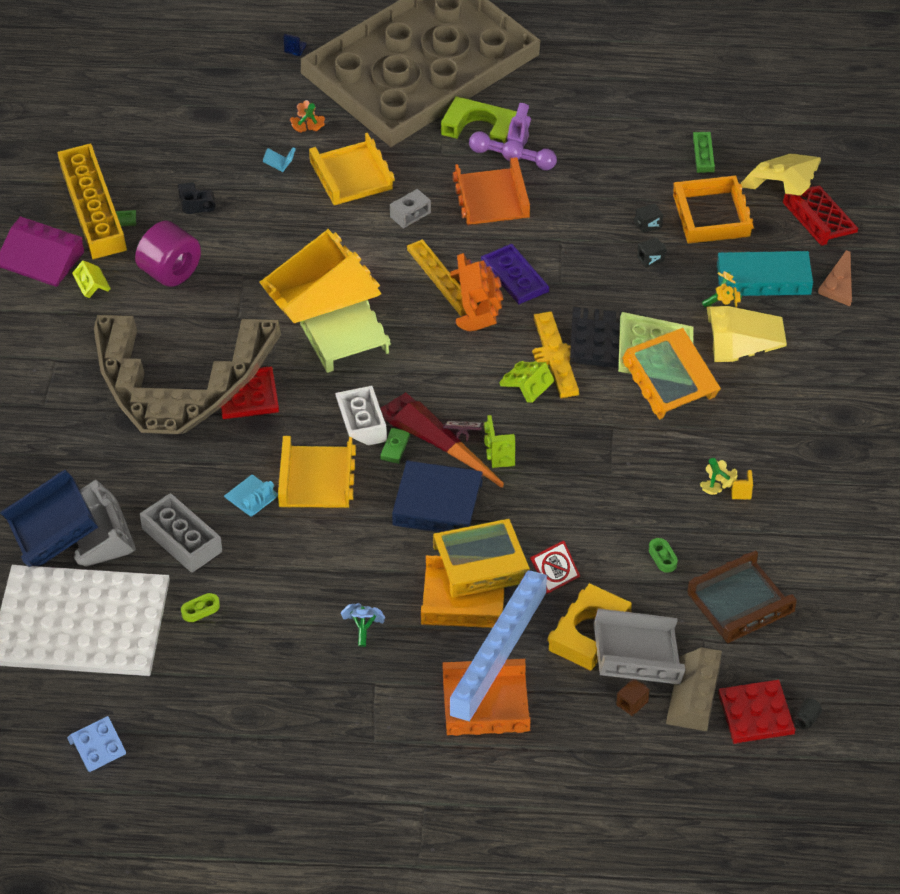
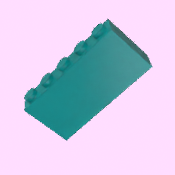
[717,251,813,296]

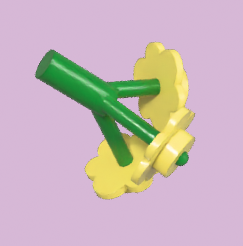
[700,458,738,495]

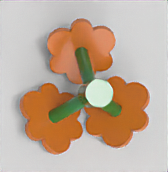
[290,100,325,133]

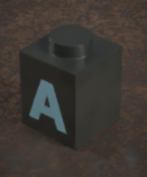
[634,203,663,233]
[637,237,667,268]

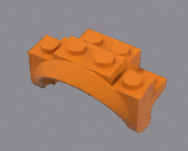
[450,253,503,331]

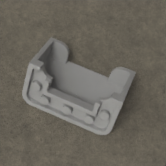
[74,480,136,567]

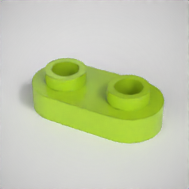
[181,593,220,622]

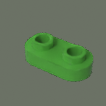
[649,538,678,573]

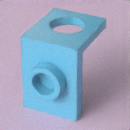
[263,148,295,172]

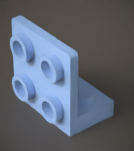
[67,716,126,772]

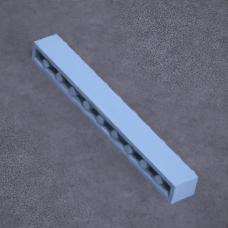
[450,570,547,722]

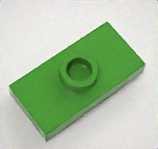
[380,428,410,464]

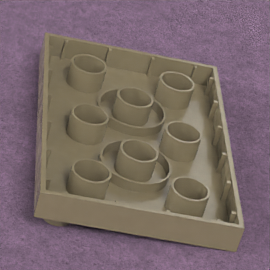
[301,0,541,147]

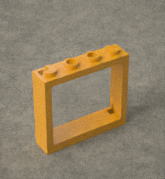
[673,176,754,244]

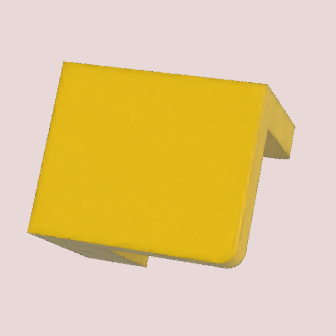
[731,470,753,499]

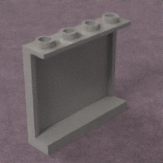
[594,608,685,684]

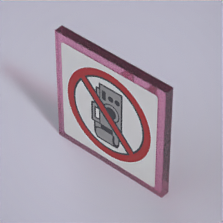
[443,421,483,441]

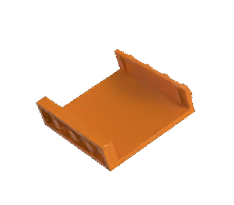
[453,157,530,225]
[443,659,530,736]

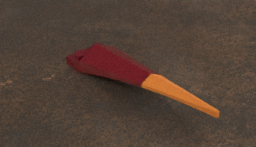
[380,392,504,488]

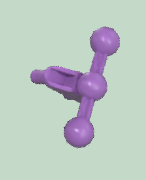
[469,103,557,170]

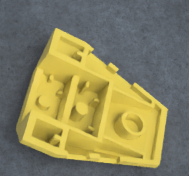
[741,154,821,196]
[707,306,787,362]

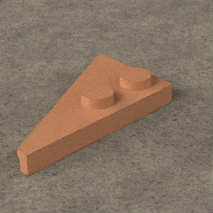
[818,250,852,306]

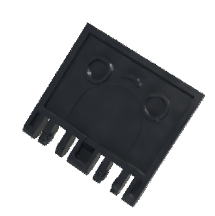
[569,306,646,368]

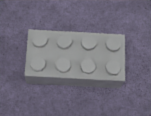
[140,493,222,573]

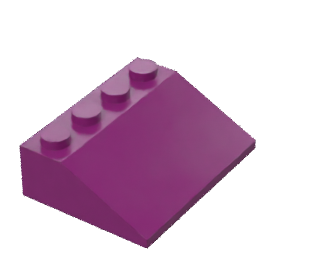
[0,216,84,287]

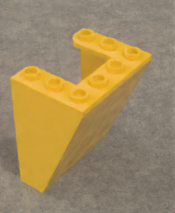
[259,229,381,323]

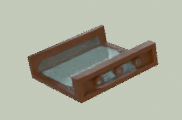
[688,550,797,644]

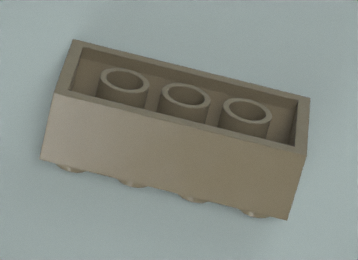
[666,647,722,731]

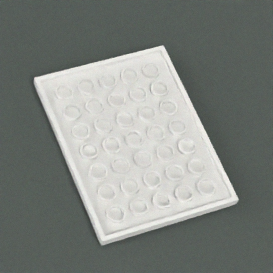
[0,565,170,676]

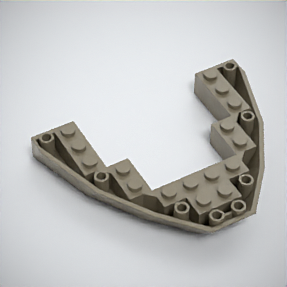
[94,315,281,434]

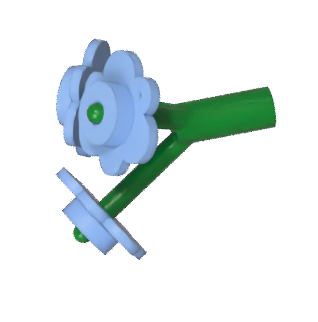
[341,603,385,647]

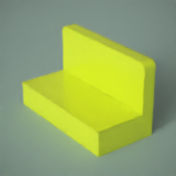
[72,260,111,298]

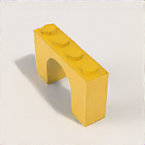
[547,583,632,671]

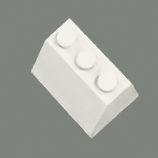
[335,386,387,445]

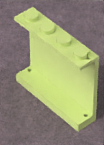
[300,300,391,373]

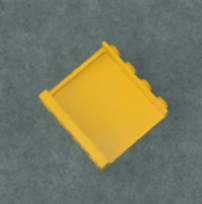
[309,133,395,205]

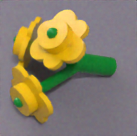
[702,271,742,308]

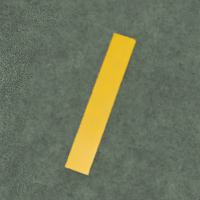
[407,239,467,316]

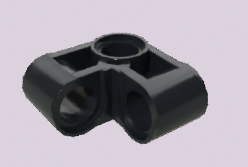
[178,182,216,214]

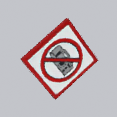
[530,540,580,594]

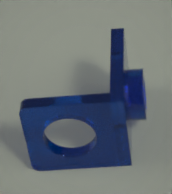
[283,34,307,56]

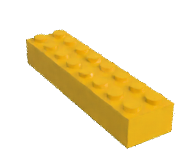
[57,143,127,260]

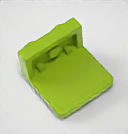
[499,361,555,403]
[484,415,515,468]

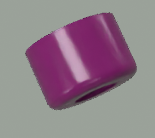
[135,221,201,287]

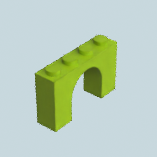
[441,97,517,143]

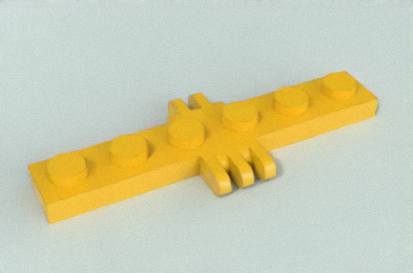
[532,311,579,398]

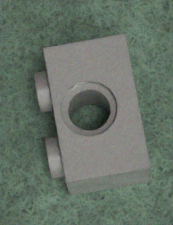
[390,189,431,228]

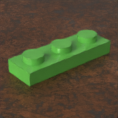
[693,132,715,173]

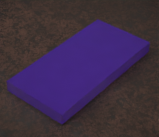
[481,244,549,305]

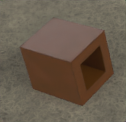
[616,679,649,716]

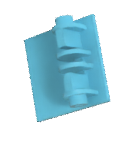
[224,474,278,517]

